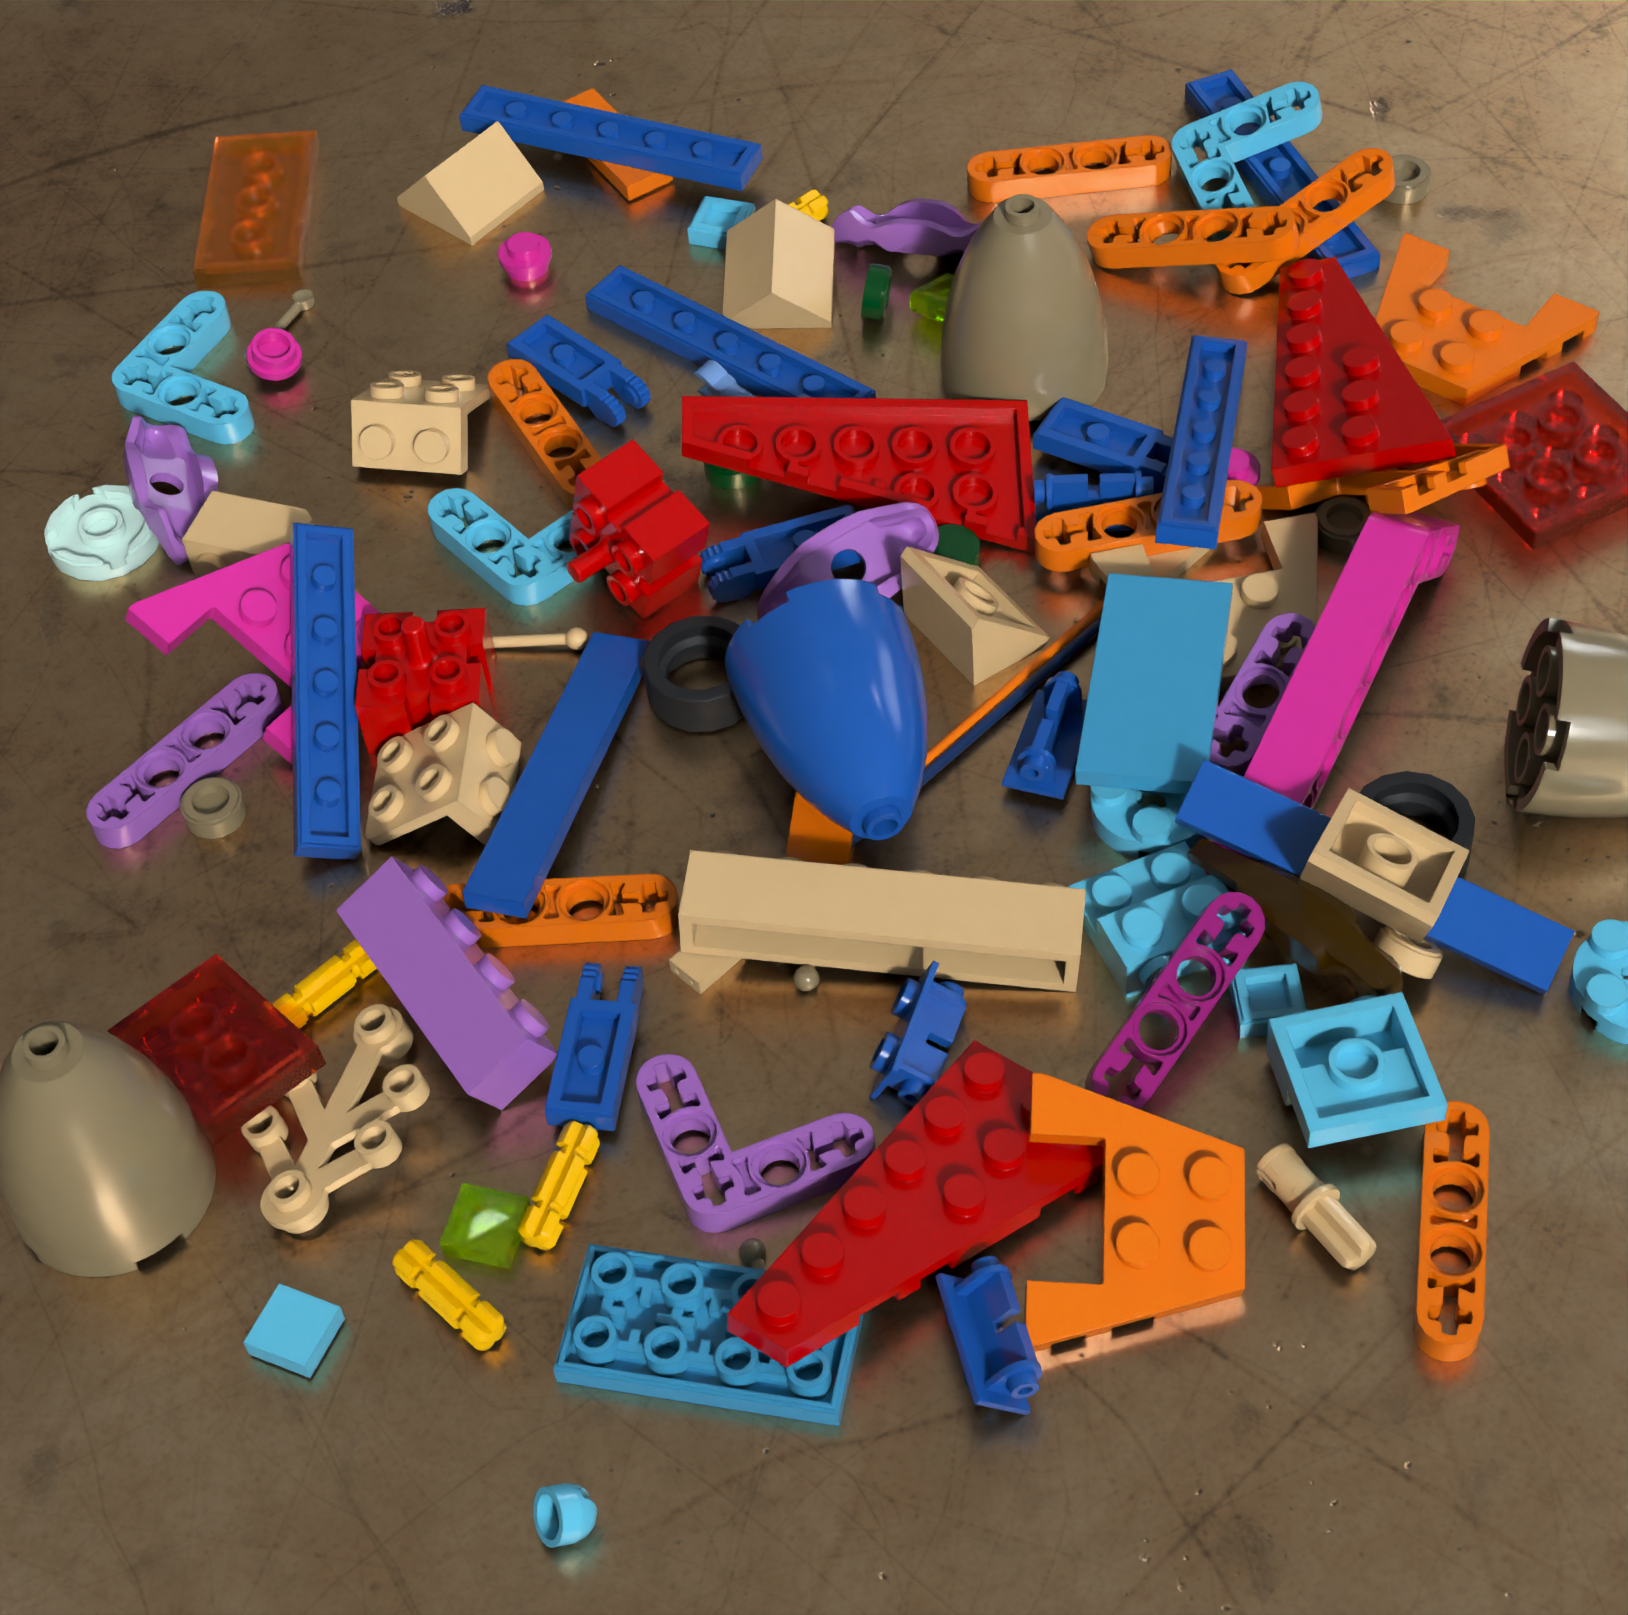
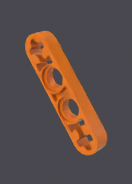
[967,135,1172,203]
[1216,148,1396,295]
[1087,206,1300,269]
[487,359,602,511]
[1035,480,1263,572]
[443,874,680,948]
[1413,1101,1490,1362]

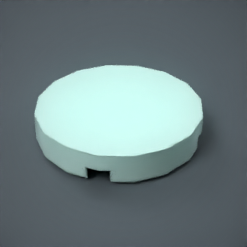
[44,485,159,581]

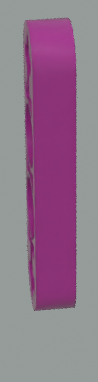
[1085,892,1265,1109]

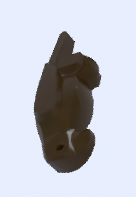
[1187,839,1403,997]

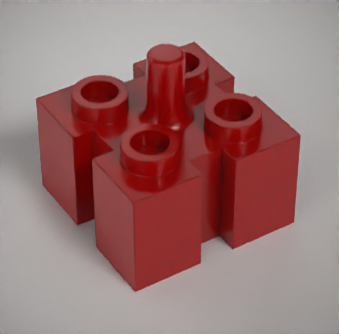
[567,439,710,620]
[355,608,497,754]

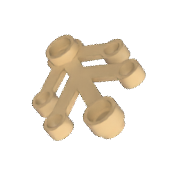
[241,1004,430,1234]

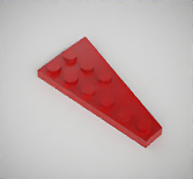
[727,1040,1103,1368]

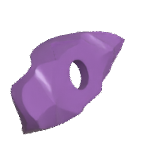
[831,198,983,256]
[123,416,218,566]
[757,502,939,620]

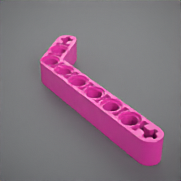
[1204,511,1460,886]

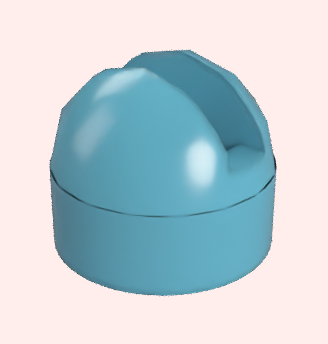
[533,1483,597,1548]

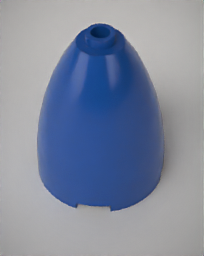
[725,579,928,840]

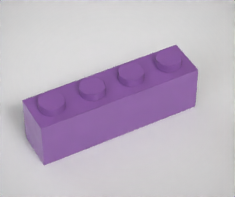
[336,856,558,1110]

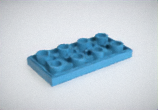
[1075,573,1233,795]
[553,1244,864,1426]

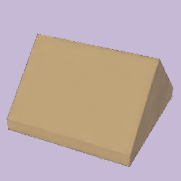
[397,121,544,245]
[723,199,835,329]
[900,546,1050,686]
[1300,788,1470,943]

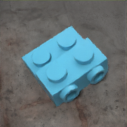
[1068,841,1245,998]
[1266,992,1448,1148]

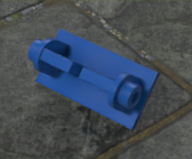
[1034,471,1154,531]
[1002,671,1087,800]
[869,960,967,1106]
[935,1256,1043,1415]

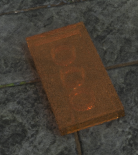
[193,130,320,287]

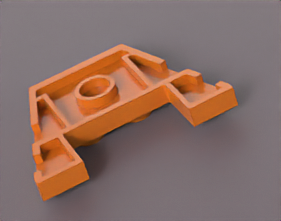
[1376,232,1600,406]
[1255,444,1510,514]
[1024,1073,1245,1352]

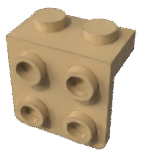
[351,370,490,475]
[365,702,522,846]

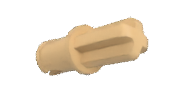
[1255,1143,1376,1271]

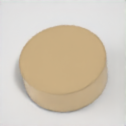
[1373,925,1443,979]

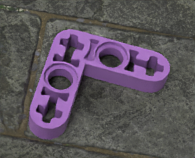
[1210,613,1315,777]
[636,1054,876,1233]

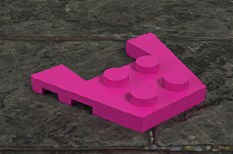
[125,542,380,765]

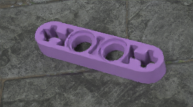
[86,673,284,849]

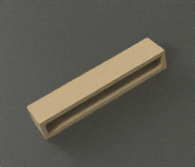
[678,850,1086,992]

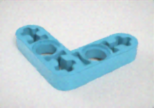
[1171,81,1323,242]
[111,290,254,445]
[428,488,577,606]

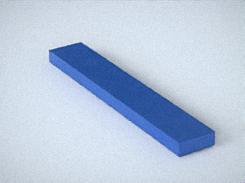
[1185,69,1381,279]
[459,85,763,191]
[585,265,876,398]
[1155,335,1248,550]
[290,523,361,860]
[462,632,650,919]
[1175,759,1575,995]

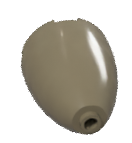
[940,194,1109,422]
[1504,618,1628,818]
[0,1021,217,1277]

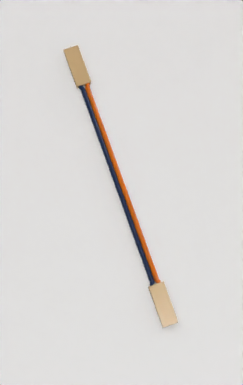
[669,547,1210,994]

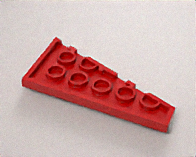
[1271,257,1457,488]
[682,396,1036,554]

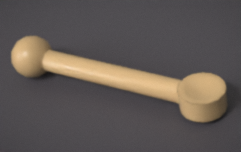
[492,627,589,650]

